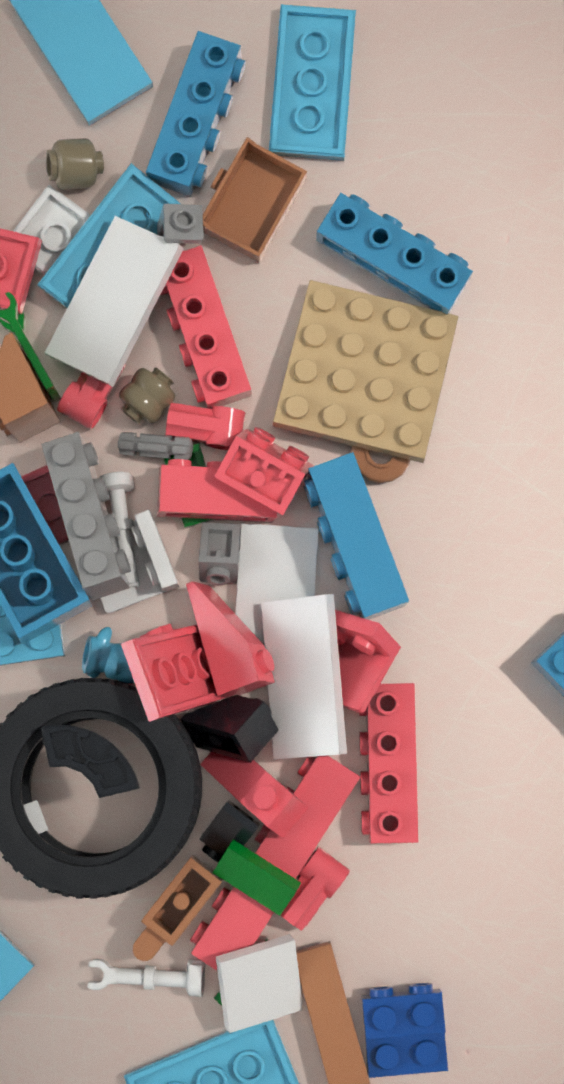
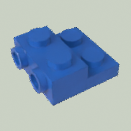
[361,983,448,1078]

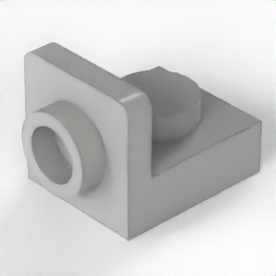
[157,204,204,244]
[198,522,241,586]

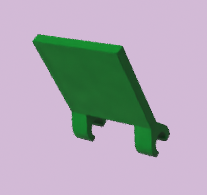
[0,292,61,403]

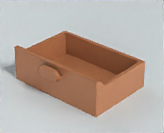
[203,137,307,263]

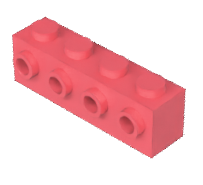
[161,245,252,409]
[359,683,418,844]

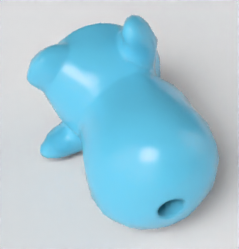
[82,627,135,684]

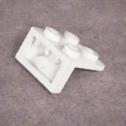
[101,510,180,613]

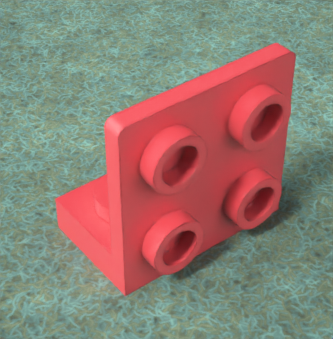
[214,427,314,515]
[335,610,401,713]

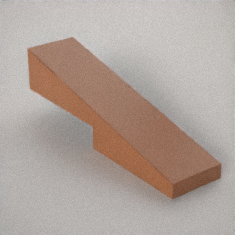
[296,941,370,1084]

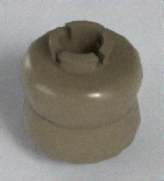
[119,367,175,425]

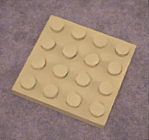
[273,280,459,463]

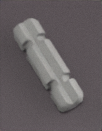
[118,432,193,460]

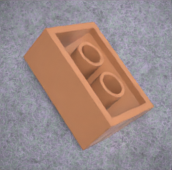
[0,332,61,443]

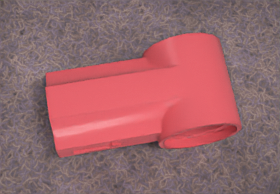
[57,363,126,430]
[165,403,246,451]
[281,847,350,931]

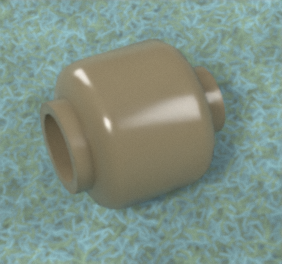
[46,138,104,190]

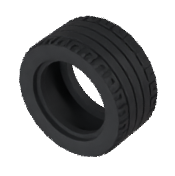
[0,678,202,899]

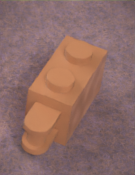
[133,855,223,961]

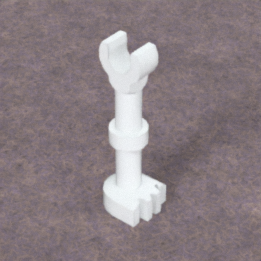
[100,472,139,587]
[87,959,206,997]

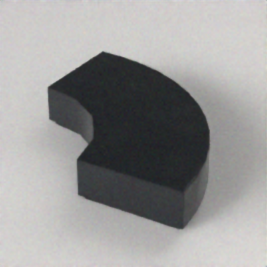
[41,725,140,798]

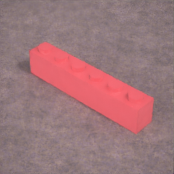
[189,755,361,971]

